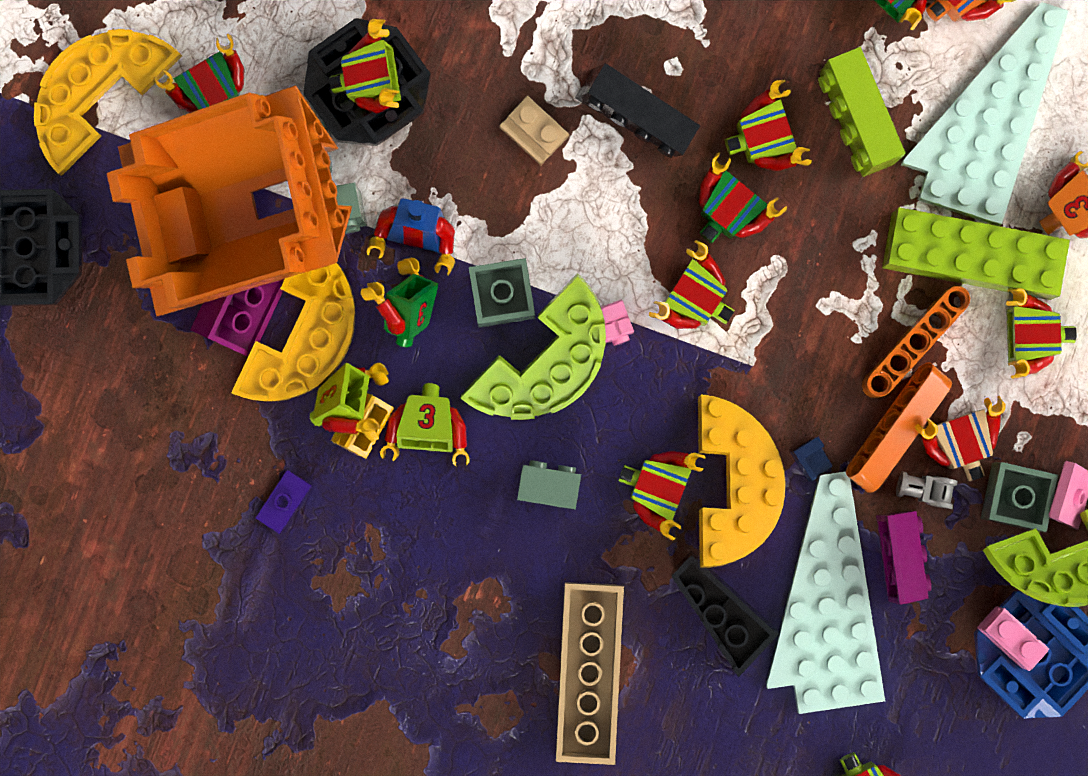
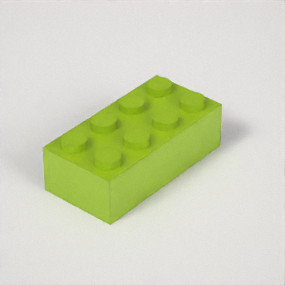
[818,47,906,177]

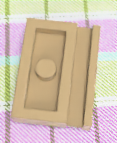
[500,96,569,166]

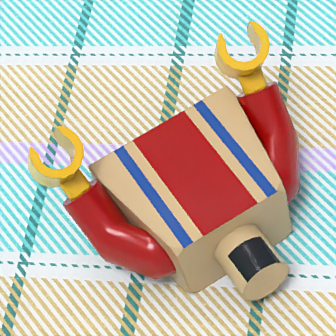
[915,396,1006,481]

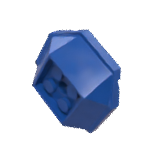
[974,591,1088,719]

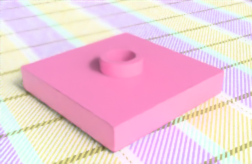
[1049,461,1088,529]

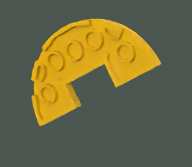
[34,29,182,176]
[231,263,355,402]
[698,394,785,568]

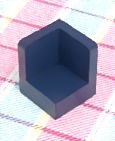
[790,436,832,482]

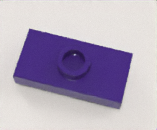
[256,470,312,534]

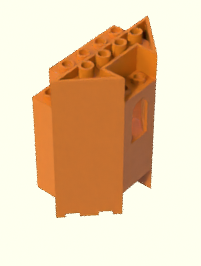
[107,85,352,317]

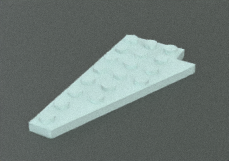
[901,2,1068,226]
[766,471,885,714]

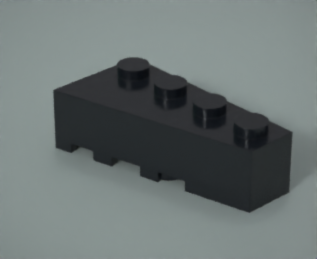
[575,63,700,158]
[671,550,778,677]

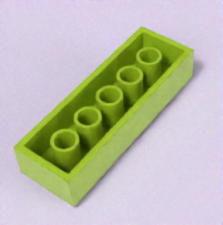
[882,207,1070,300]

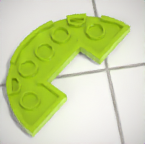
[460,273,606,420]
[983,509,1088,607]

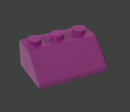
[190,279,285,357]
[876,511,931,605]

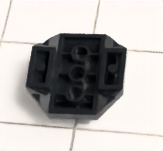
[303,18,431,146]
[0,189,82,306]

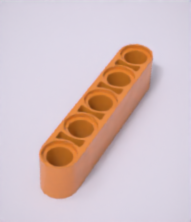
[862,286,971,398]
[846,362,952,493]

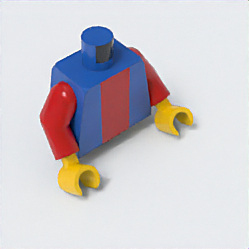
[367,198,455,275]

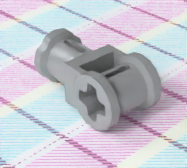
[896,471,958,509]

